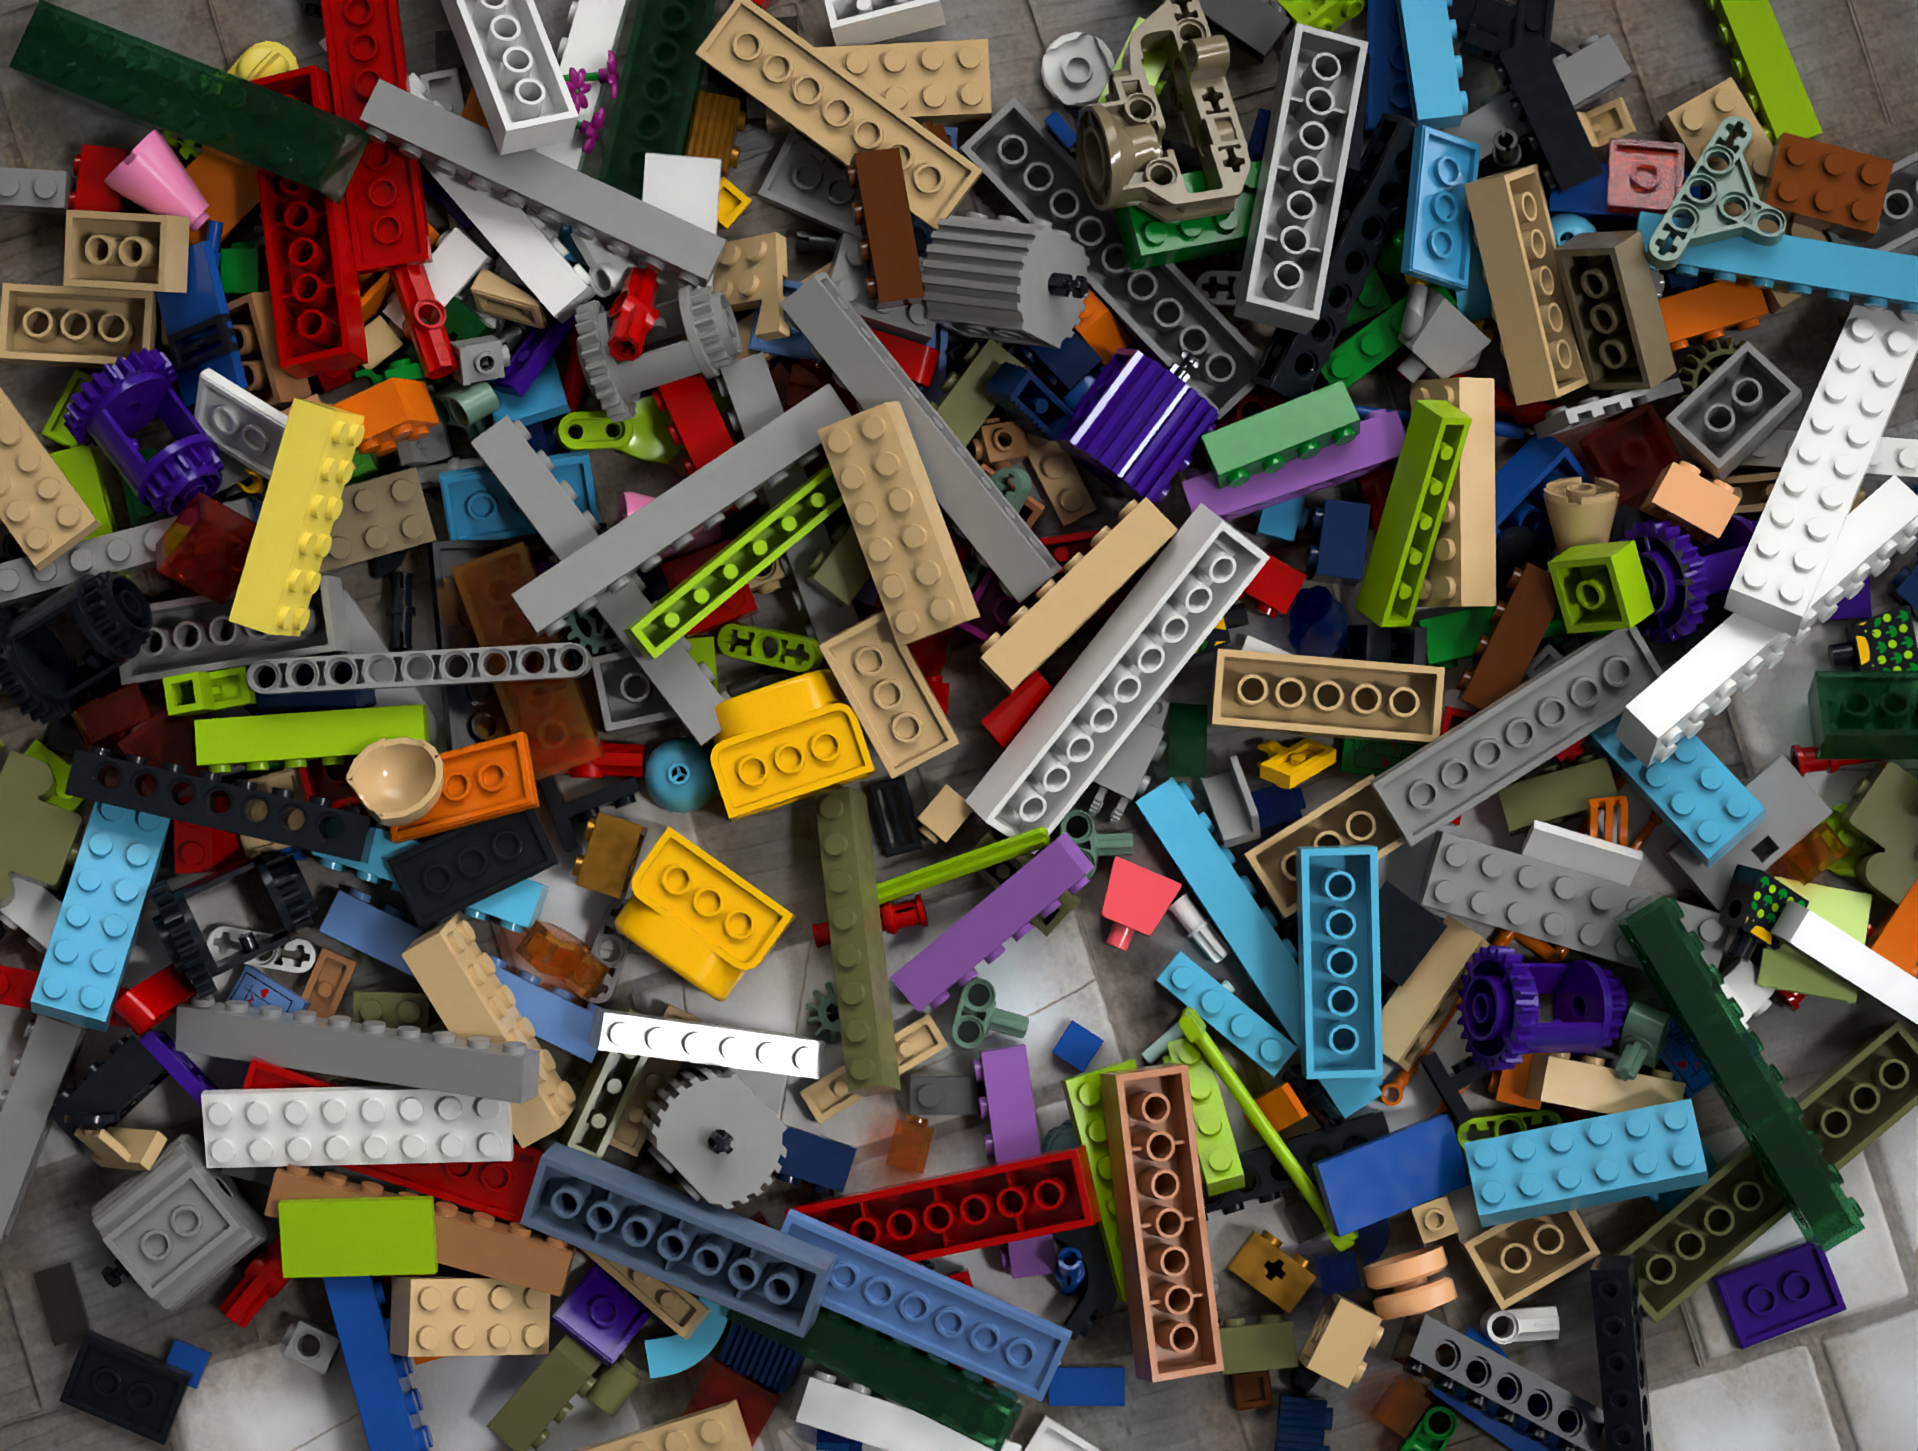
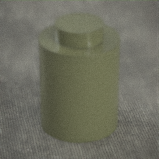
[585,1355,642,1416]

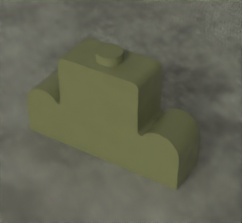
[0,750,85,909]
[1839,762,1918,905]

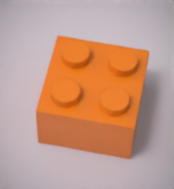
[332,377,440,456]

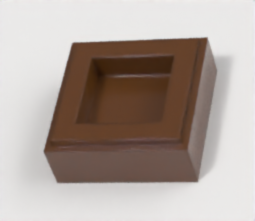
[1231,1370,1274,1411]

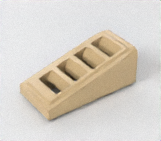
[470,268,548,329]

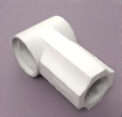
[570,232,637,298]
[1480,1306,1560,1345]

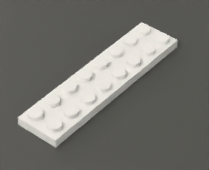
[201,1085,514,1168]

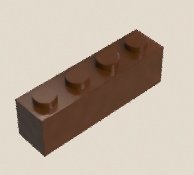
[845,147,925,310]
[1455,562,1559,711]

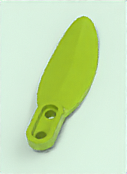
[556,391,732,464]

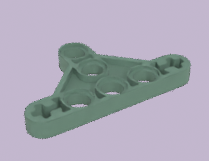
[1647,116,1786,270]

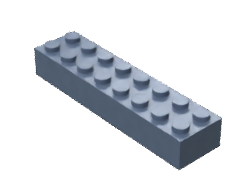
[520,1142,838,1338]

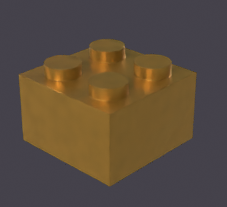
[572,812,647,900]

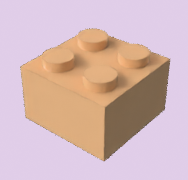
[1640,461,1741,546]

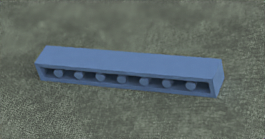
[319,887,604,1063]

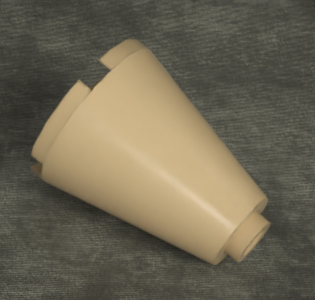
[1543,477,1620,555]

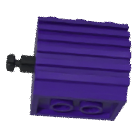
[1055,348,1219,503]

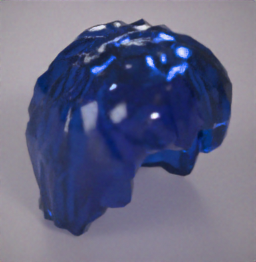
[1287,585,1348,658]

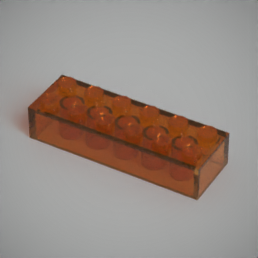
[451,542,606,784]

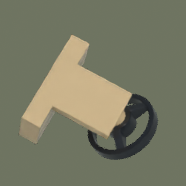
[64,1111,167,1171]

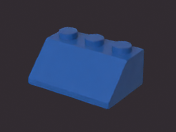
[1495,433,1594,543]

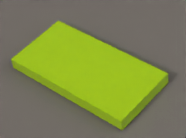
[278,1196,438,1278]

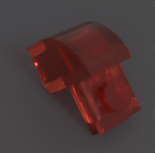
[70,682,154,751]

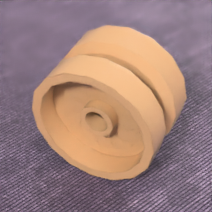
[1362,1245,1458,1320]

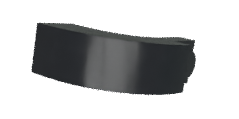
[1052,1223,1117,1341]

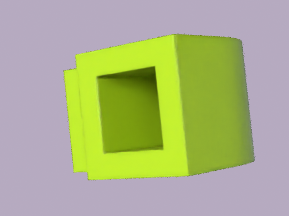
[162,666,256,716]

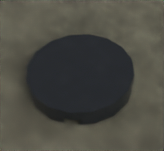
[1496,525,1549,597]

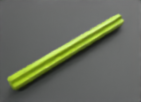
[877,827,1050,905]

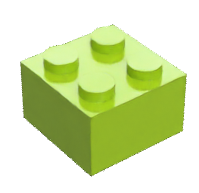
[1547,540,1655,634]

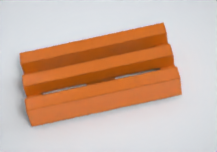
[1587,795,1629,847]

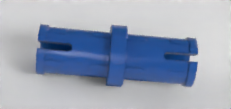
[1054,1247,1085,1296]

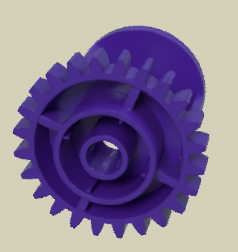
[63,348,224,516]
[1618,515,1759,644]
[1456,946,1629,1070]

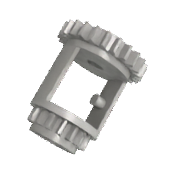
[575,285,742,423]

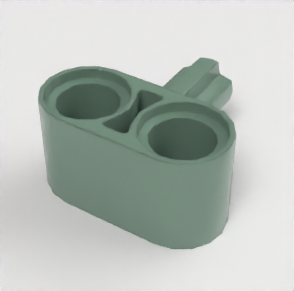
[431,380,499,453]
[1059,810,1134,879]
[951,978,1029,1049]
[1615,1001,1671,1081]

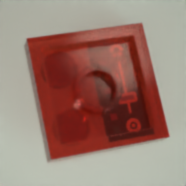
[1606,137,1685,217]

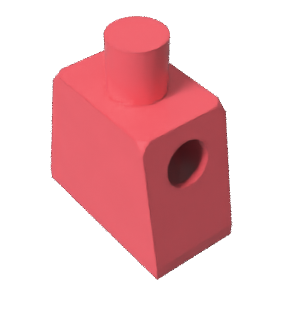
[1100,856,1182,951]

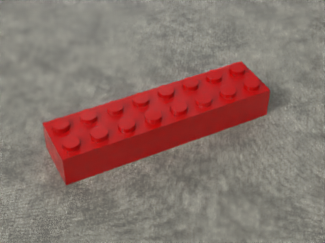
[246,65,369,380]
[784,1145,1102,1262]

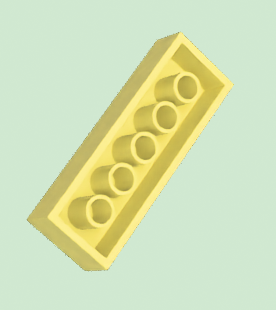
[228,398,365,636]

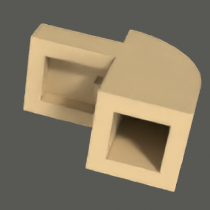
[1576,97,1637,153]

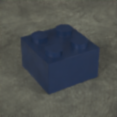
[1305,499,1371,587]

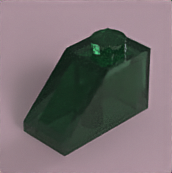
[1165,703,1207,780]

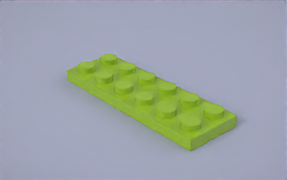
[1061,1059,1137,1302]

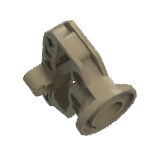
[1076,0,1251,223]

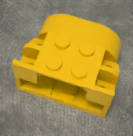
[710,669,876,822]
[614,826,797,1002]

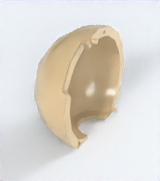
[346,737,445,826]

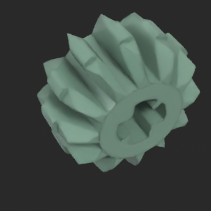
[806,982,842,1045]

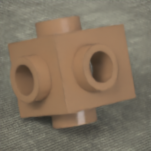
[966,418,1030,472]

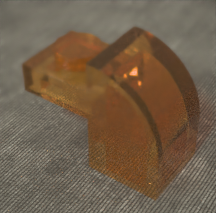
[516,920,610,1000]

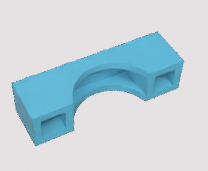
[1154,951,1298,1077]

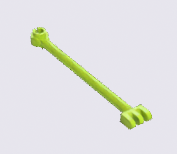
[1179,1007,1359,1252]

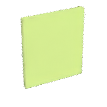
[1757,876,1872,1004]

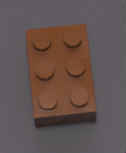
[1760,132,1894,242]

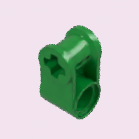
[1396,1401,1457,1451]

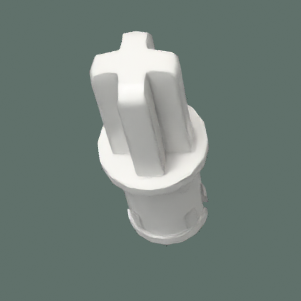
[1168,893,1231,964]

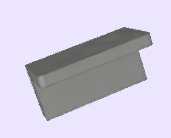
[1202,755,1261,848]

